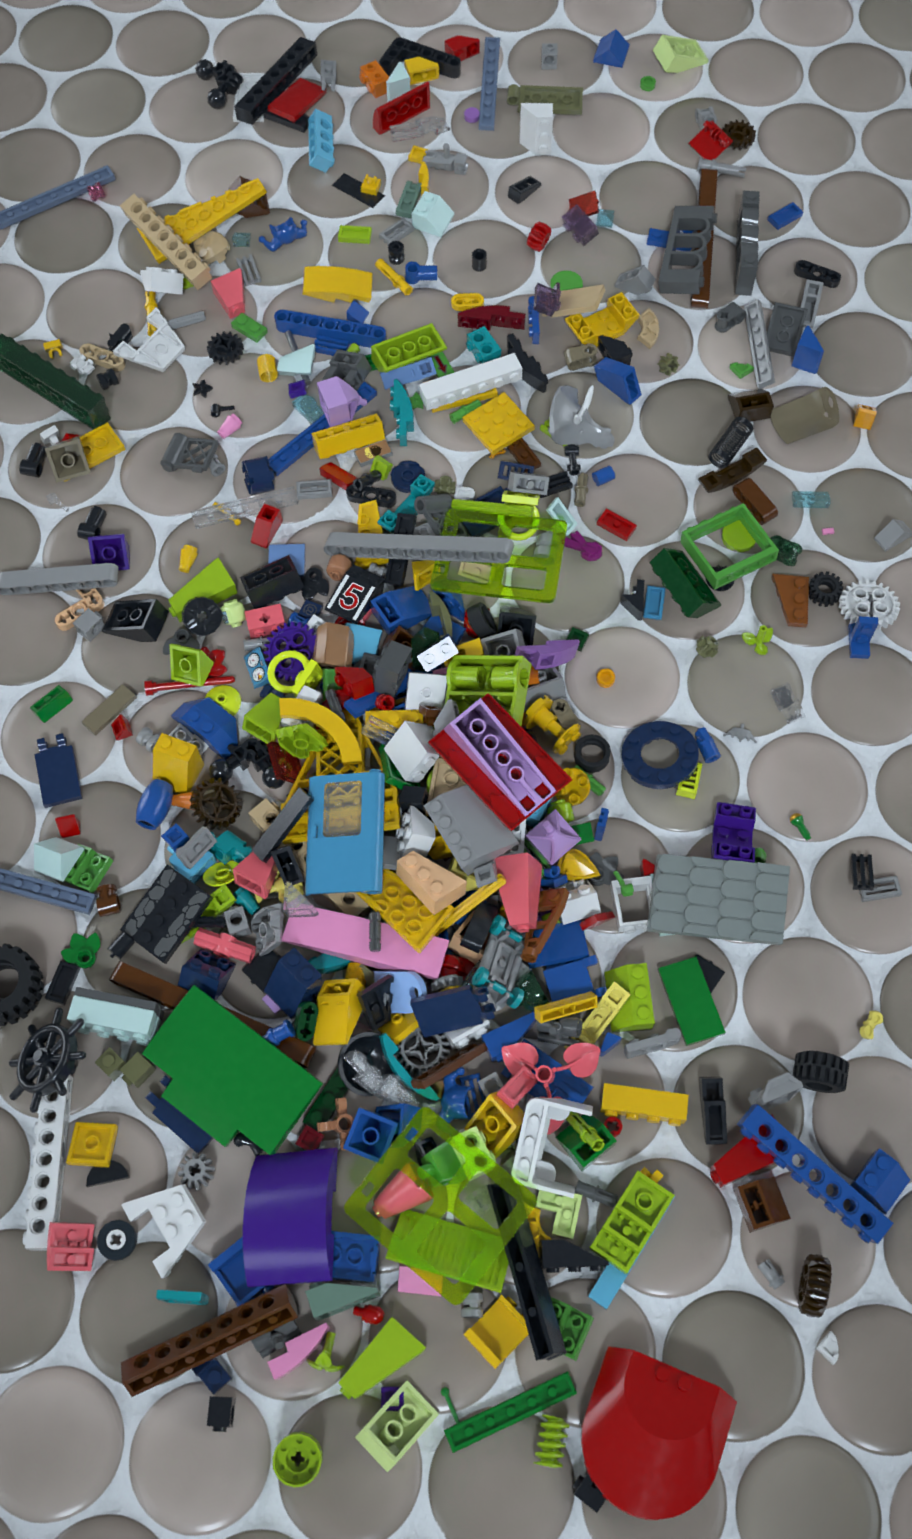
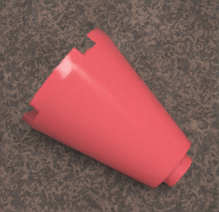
[372,1161,434,1219]

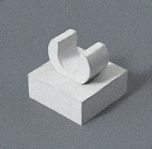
[40,425,59,445]

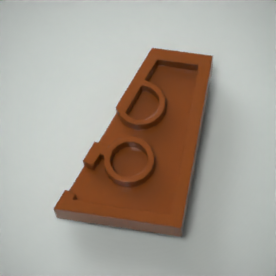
[771,574,809,628]

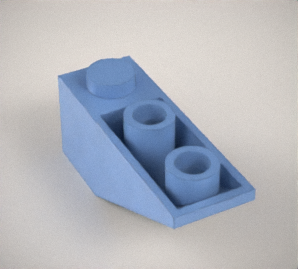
[380,357,437,389]

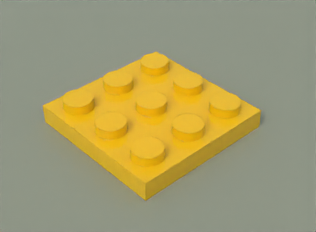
[462,392,535,455]

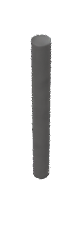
[285,330,311,386]

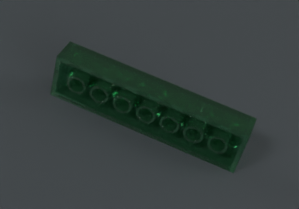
[0,334,111,430]

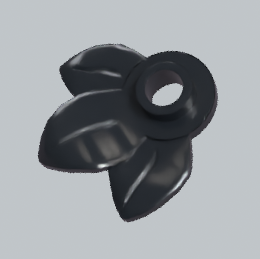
[300,568,329,601]

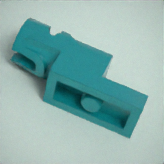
[208,830,253,865]

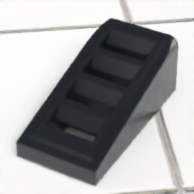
[508,176,542,204]

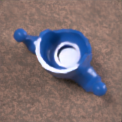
[259,217,307,252]
[436,1067,472,1137]

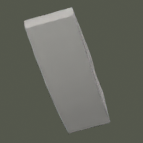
[800,279,824,328]

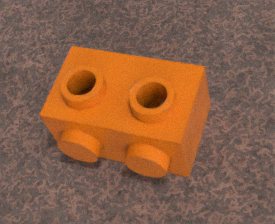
[359,60,389,98]

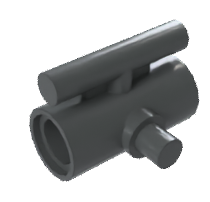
[537,1016,582,1047]
[251,1320,302,1358]

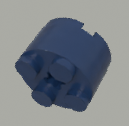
[241,456,275,495]

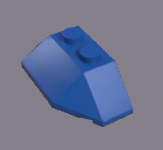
[171,697,238,760]

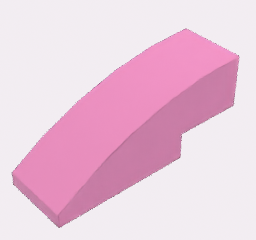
[267,1323,330,1380]

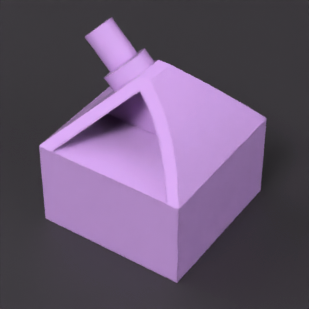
[317,376,367,427]
[525,809,581,866]

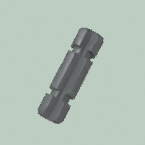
[325,689,345,722]
[369,912,381,952]

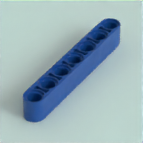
[274,310,387,348]

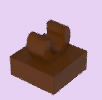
[418,705,442,726]

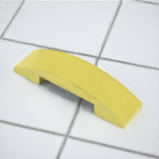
[564,981,631,1049]

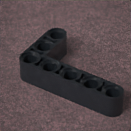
[379,37,461,79]

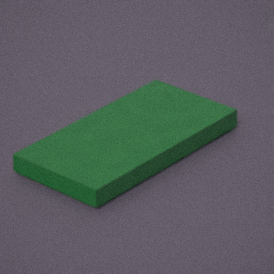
[658,957,726,1046]

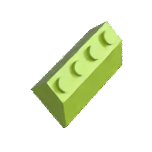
[371,323,447,373]

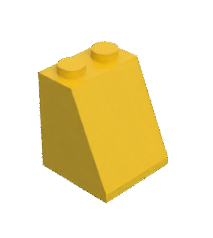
[153,733,204,794]

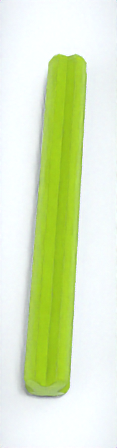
[451,499,534,516]

